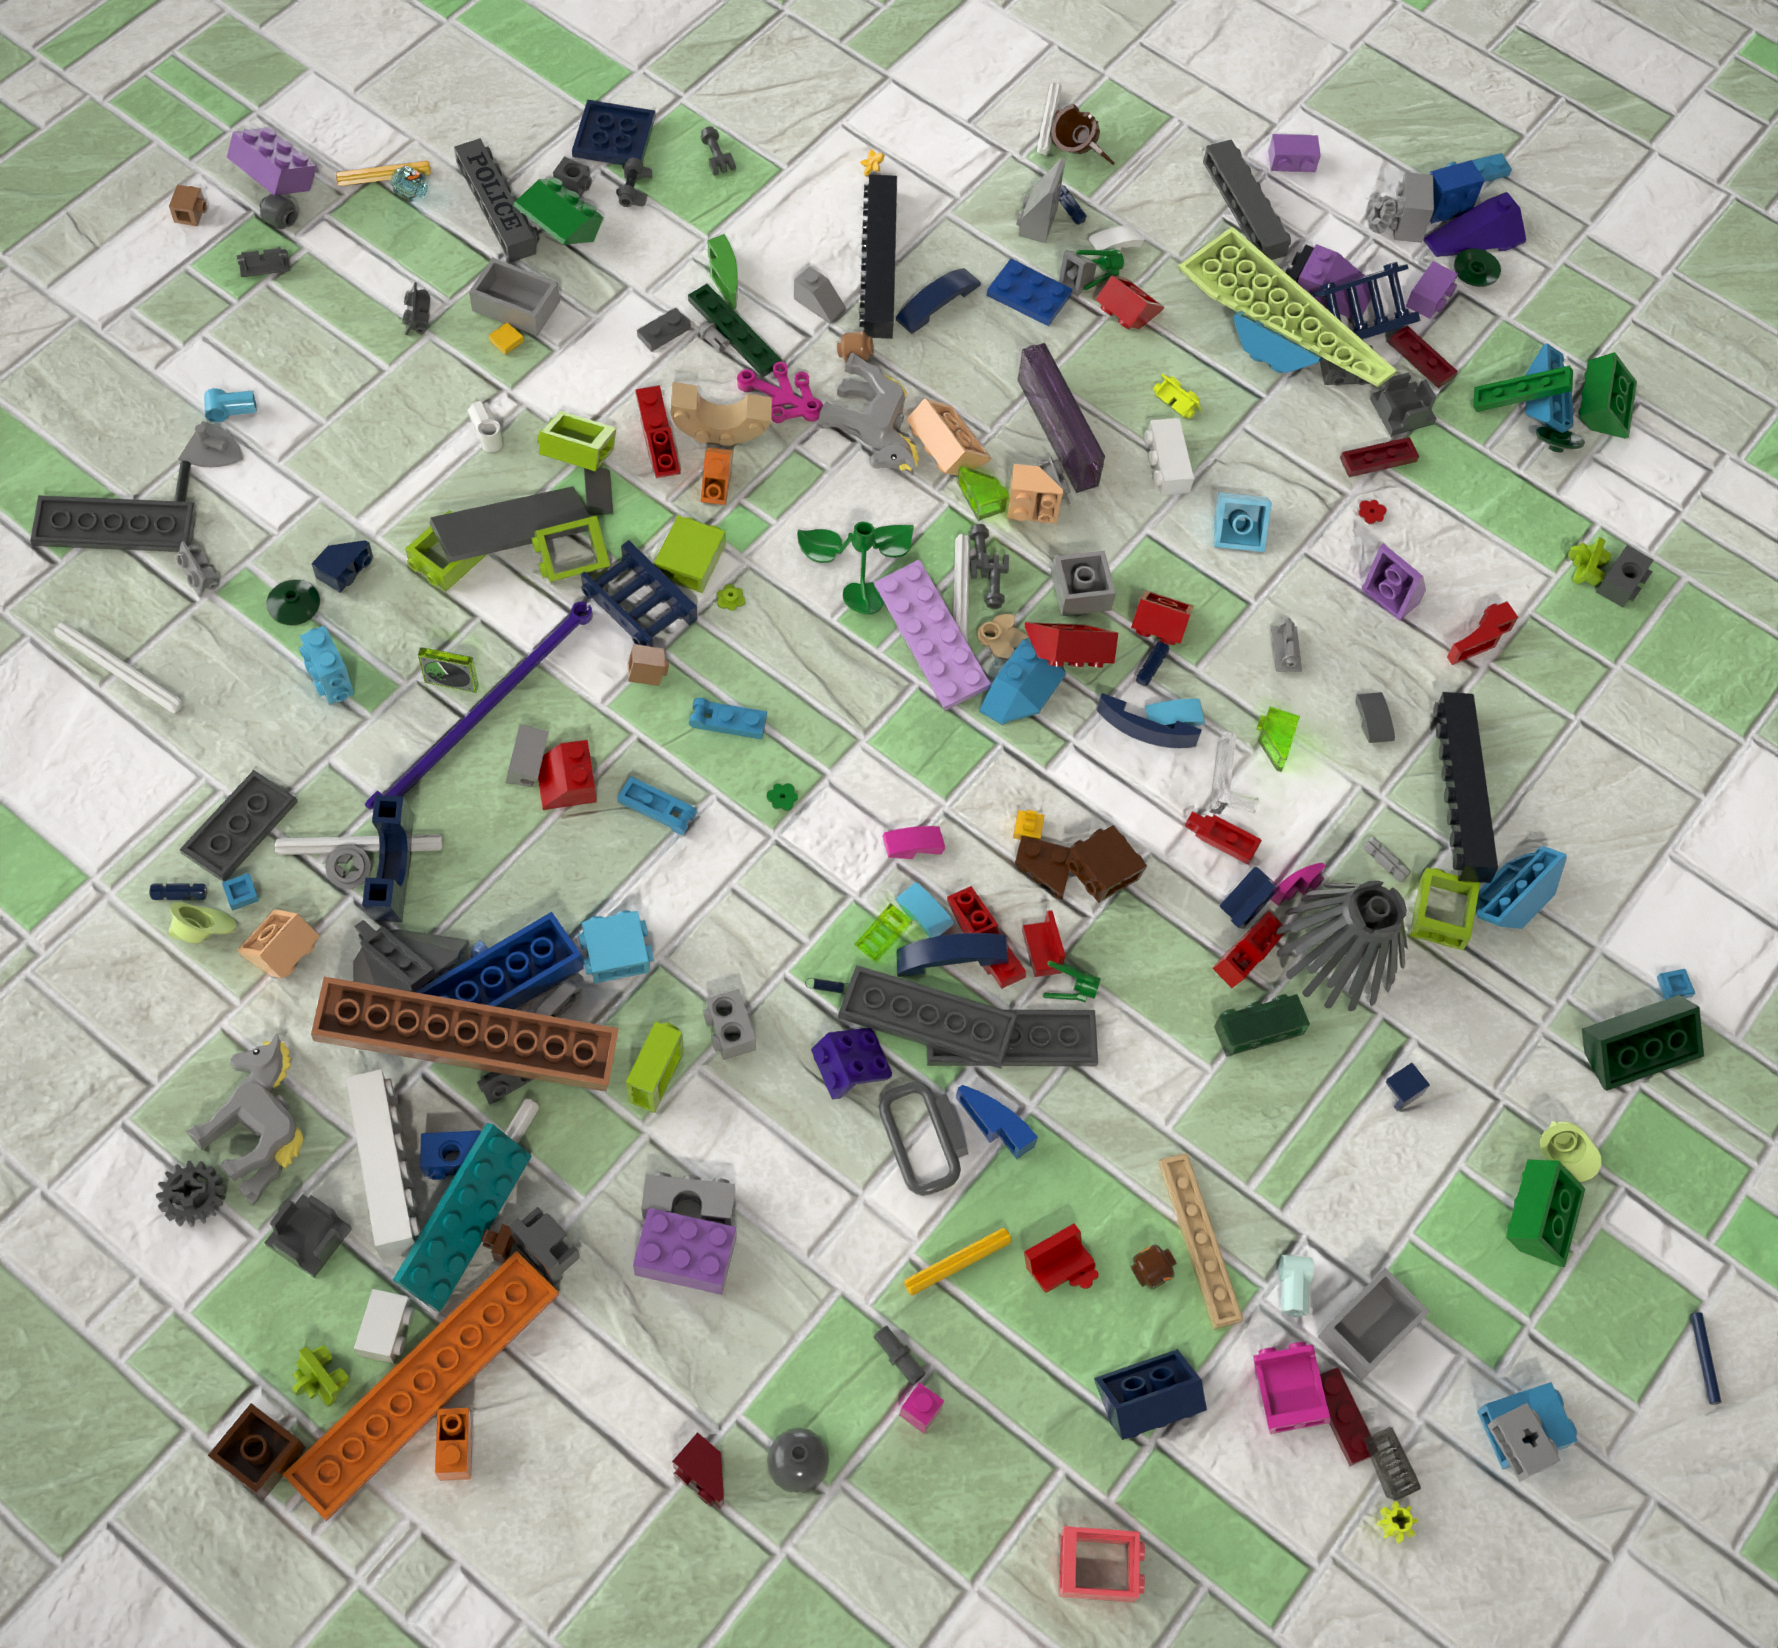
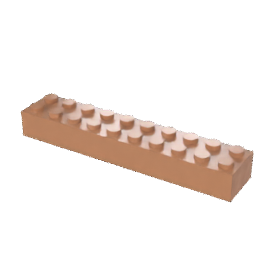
[311,976,619,1092]

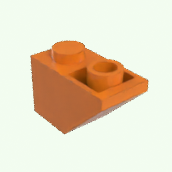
[701,447,734,505]
[435,1408,472,1481]

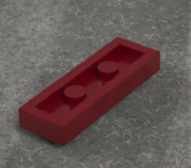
[1388,325,1458,389]
[1340,437,1419,477]
[1320,1367,1379,1467]

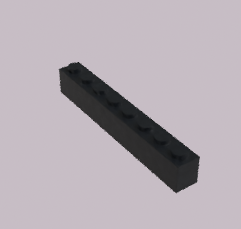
[859,174,897,339]
[1433,692,1498,883]

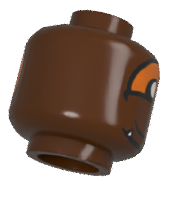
[1130,1244,1177,1289]

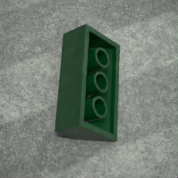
[1582,995,1704,1091]

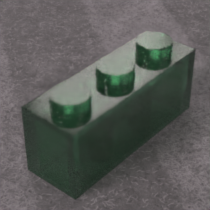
[1214,994,1310,1057]

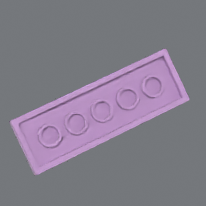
[874,559,991,711]

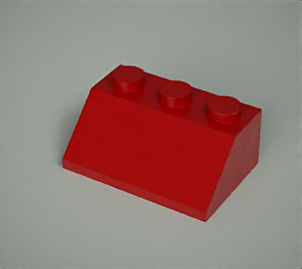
[1025,622,1119,668]

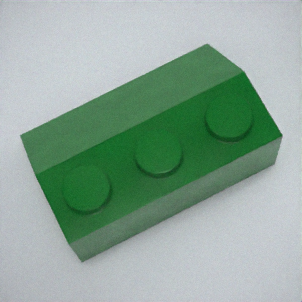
[513,177,604,245]
[1578,352,1637,439]
[1506,1159,1585,1267]

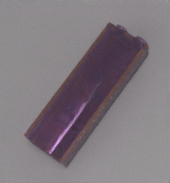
[1017,343,1105,493]

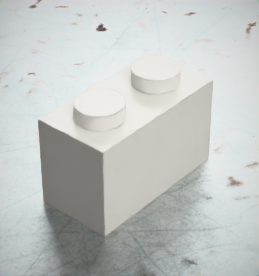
[354,1289,415,1364]

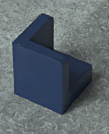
[1386,1063,1430,1112]

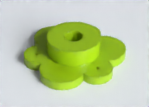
[717,584,745,611]

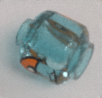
[390,166,428,202]

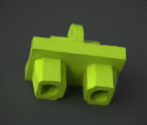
[1568,537,1612,586]
[292,1345,349,1407]

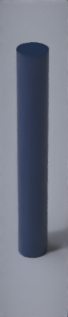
[1690,1312,1722,1405]

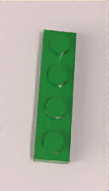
[1473,365,1573,412]

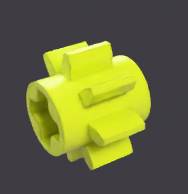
[1376,1501,1418,1544]

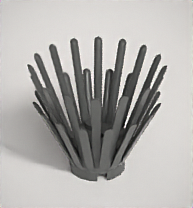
[1276,880,1408,1012]

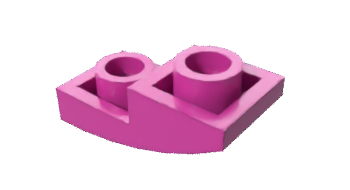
[882,826,945,859]
[1270,862,1326,906]

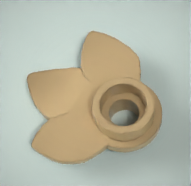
[977,614,1028,660]

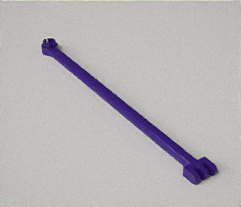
[365,601,593,810]

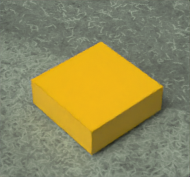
[488,322,524,355]

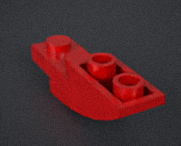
[635,385,681,478]
[947,886,1026,989]

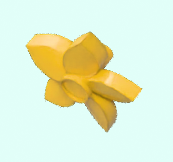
[860,149,885,176]

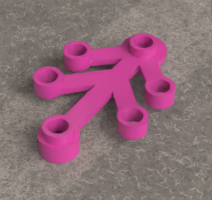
[737,362,824,423]

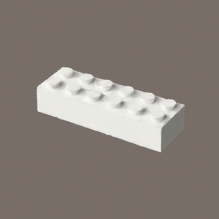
[346,1069,421,1264]

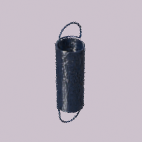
[805,978,848,994]

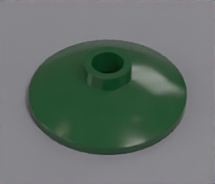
[1454,249,1501,287]
[1536,426,1585,453]
[266,580,320,625]

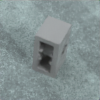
[1487,1403,1560,1482]

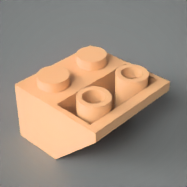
[1007,464,1063,523]

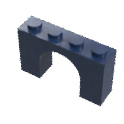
[362,795,414,922]

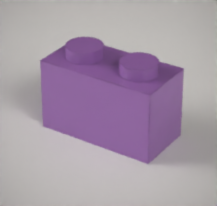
[1268,134,1321,172]
[1406,261,1458,319]

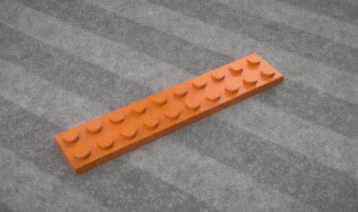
[282,1251,559,1522]

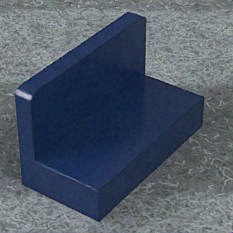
[1220,867,1280,929]

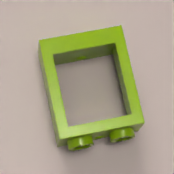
[537,411,616,472]
[405,510,487,591]
[531,515,610,583]
[1409,868,1480,950]
[626,1021,684,1113]

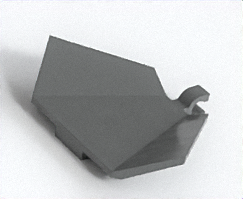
[353,920,469,992]

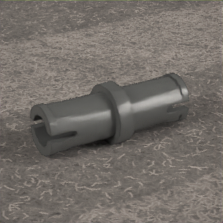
[874,1326,926,1385]

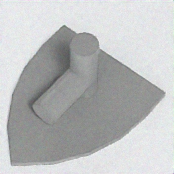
[178,421,243,467]

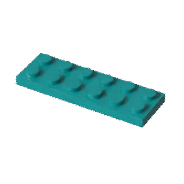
[393,1123,532,1312]

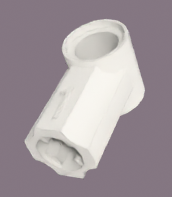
[468,401,503,453]

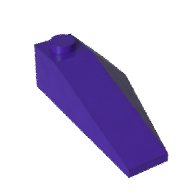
[1423,192,1526,257]

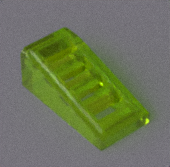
[854,903,913,963]

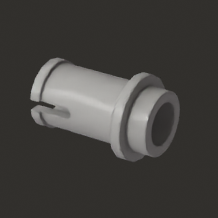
[699,322,730,352]

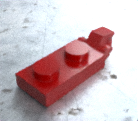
[1185,811,1262,865]

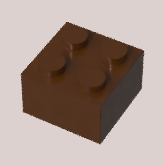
[208,1403,306,1500]

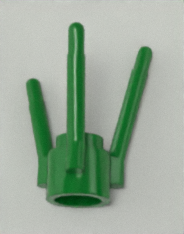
[1076,249,1124,290]
[1043,961,1101,1003]

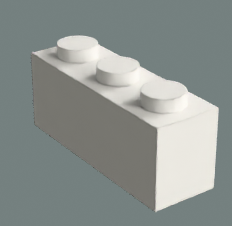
[1144,418,1194,496]

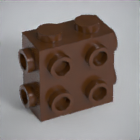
[1065,825,1147,903]

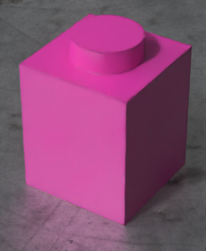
[899,1382,944,1434]

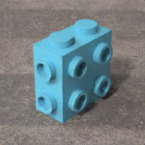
[299,625,354,704]
[578,910,654,984]

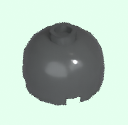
[767,1427,830,1493]

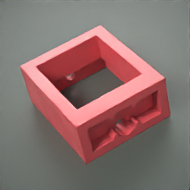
[1059,1526,1145,1603]

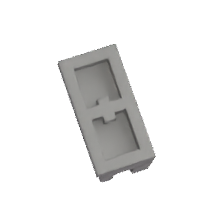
[505,724,549,787]

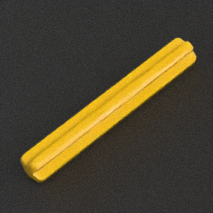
[336,161,431,186]
[904,1228,1012,1295]

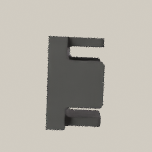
[1370,373,1437,436]
[264,1194,352,1278]
[509,1207,580,1286]

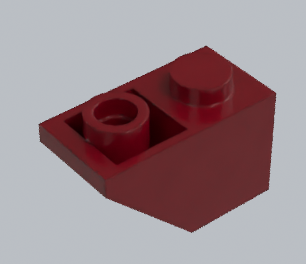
[672,1432,724,1508]

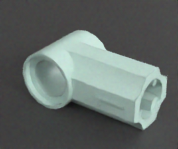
[1279,1254,1314,1317]

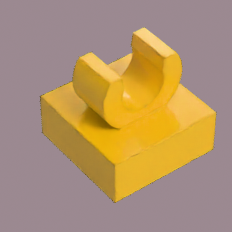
[1013,809,1045,840]

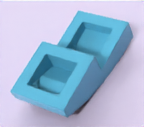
[1145,699,1205,728]
[895,882,955,938]

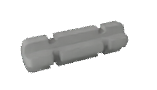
[1363,837,1411,882]

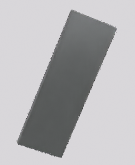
[430,486,590,562]
[30,495,197,552]
[838,965,1018,1069]
[926,1010,1098,1067]

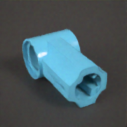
[204,388,257,422]

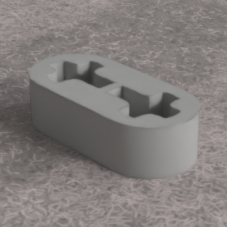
[535,979,582,1018]

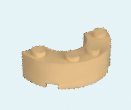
[671,382,772,447]

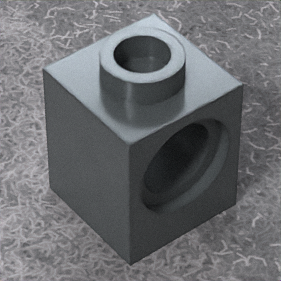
[553,156,592,198]

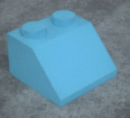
[1214,492,1272,552]

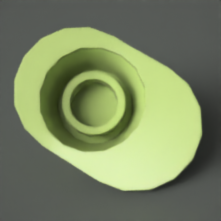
[169,902,236,944]
[1540,1121,1601,1182]

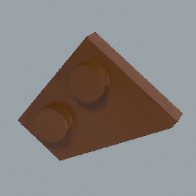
[1015,836,1070,899]

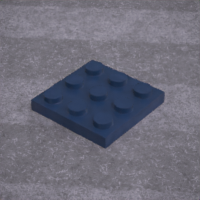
[572,99,656,165]

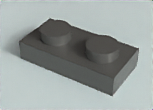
[637,308,691,352]

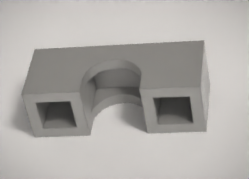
[641,1172,735,1226]

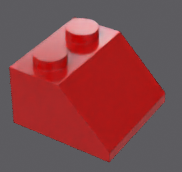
[1095,275,1164,330]
[1131,590,1194,645]
[538,740,597,810]

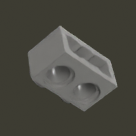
[703,989,756,1060]

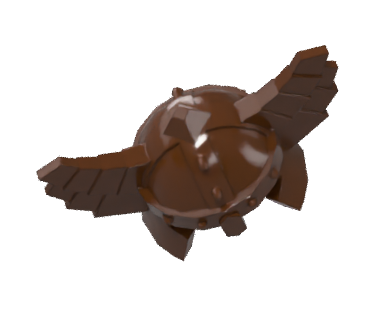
[1051,104,1115,165]

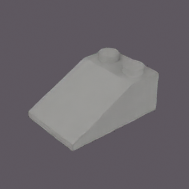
[1016,158,1066,243]

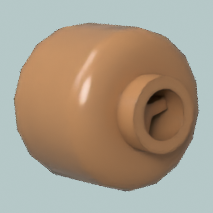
[837,331,874,363]

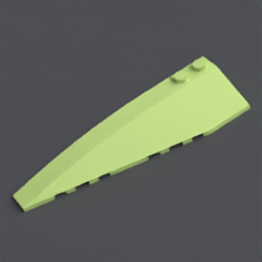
[1178,227,1397,387]

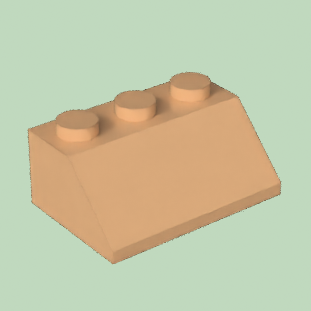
[906,398,992,476]

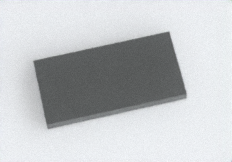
[179,770,297,882]

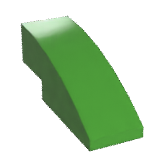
[707,234,738,309]

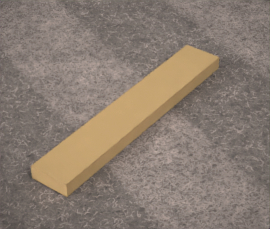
[1158,1153,1244,1330]

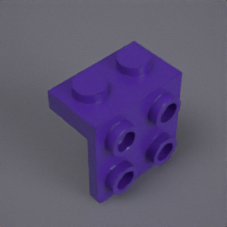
[811,1028,892,1100]

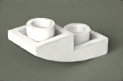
[1089,226,1144,251]

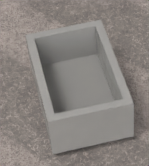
[469,257,560,336]
[1317,1268,1430,1381]

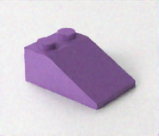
[1297,244,1371,319]
[1362,543,1426,621]

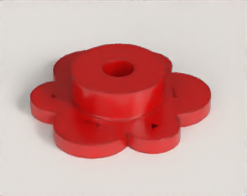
[1358,500,1387,524]
[1069,1262,1099,1289]

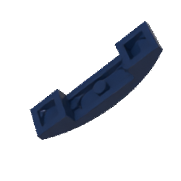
[896,268,981,334]
[1097,693,1202,748]
[897,933,1008,977]

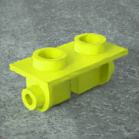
[1153,373,1202,419]

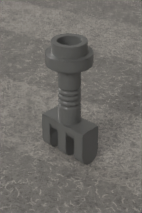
[701,126,736,175]
[969,524,993,579]
[982,553,1009,609]

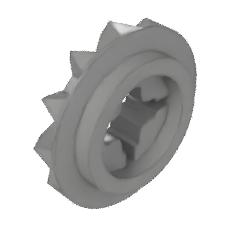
[1368,195,1396,234]
[325,845,371,889]

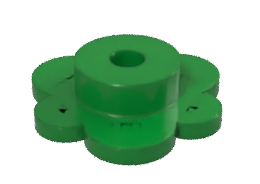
[766,783,798,811]

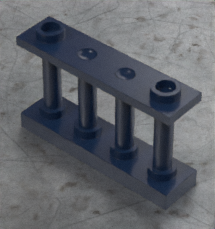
[1313,262,1421,340]
[581,540,697,647]

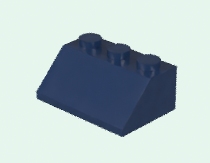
[1094,1349,1207,1440]

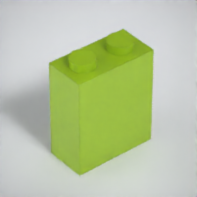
[654,515,726,593]

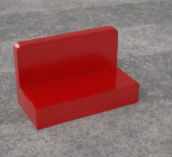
[1022,910,1065,977]
[1024,1223,1094,1293]

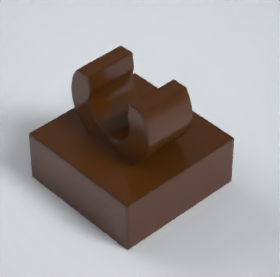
[481,1224,514,1263]

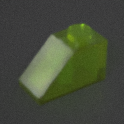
[957,466,1009,521]
[1256,707,1300,772]

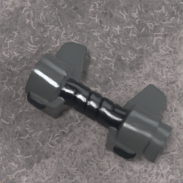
[616,158,652,207]

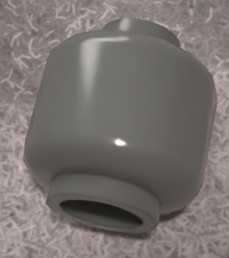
[259,194,297,229]

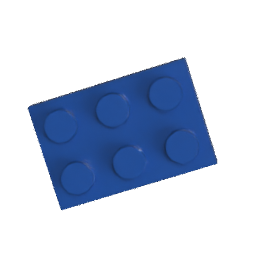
[986,259,1073,327]

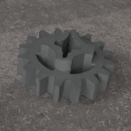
[156,1160,225,1227]

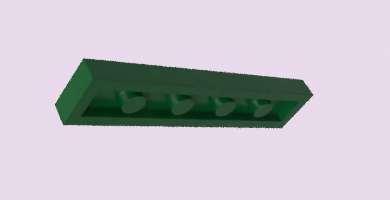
[688,284,782,377]

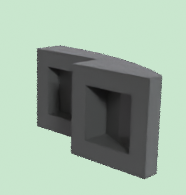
[1355,692,1395,743]

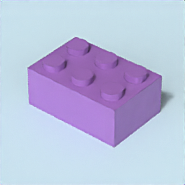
[227,127,317,195]
[633,1208,737,1295]

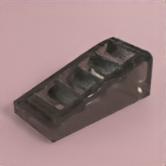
[1363,1427,1421,1501]

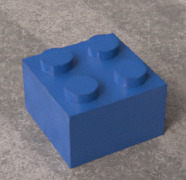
[1430,160,1485,224]

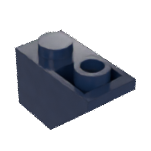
[311,540,373,593]

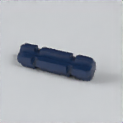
[1059,185,1087,225]
[1136,641,1170,687]
[149,883,207,900]

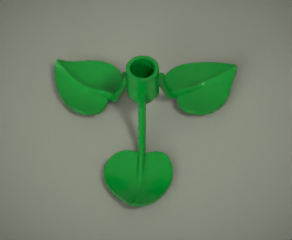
[797,521,914,615]

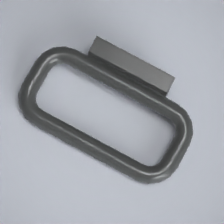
[879,1081,969,1196]

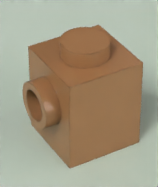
[169,184,207,226]
[627,644,669,686]

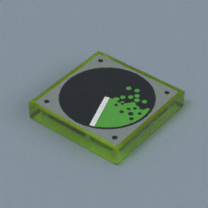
[418,647,479,693]

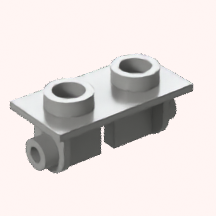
[1036,452,1071,505]
[176,541,218,597]
[1271,618,1302,672]

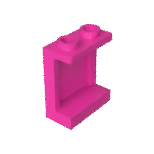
[1253,1342,1331,1434]

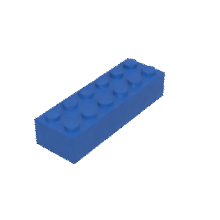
[415,912,584,1010]

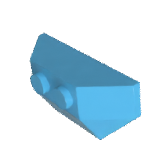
[1233,310,1324,373]
[1525,343,1574,433]
[979,637,1066,725]
[1476,846,1567,929]

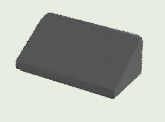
[584,467,613,515]

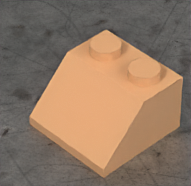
[237,909,320,979]

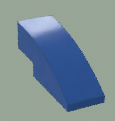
[956,1085,1038,1159]

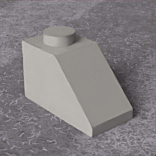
[1059,250,1097,297]
[794,266,846,324]

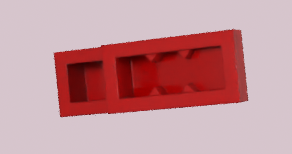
[1447,601,1518,665]
[1212,910,1285,989]

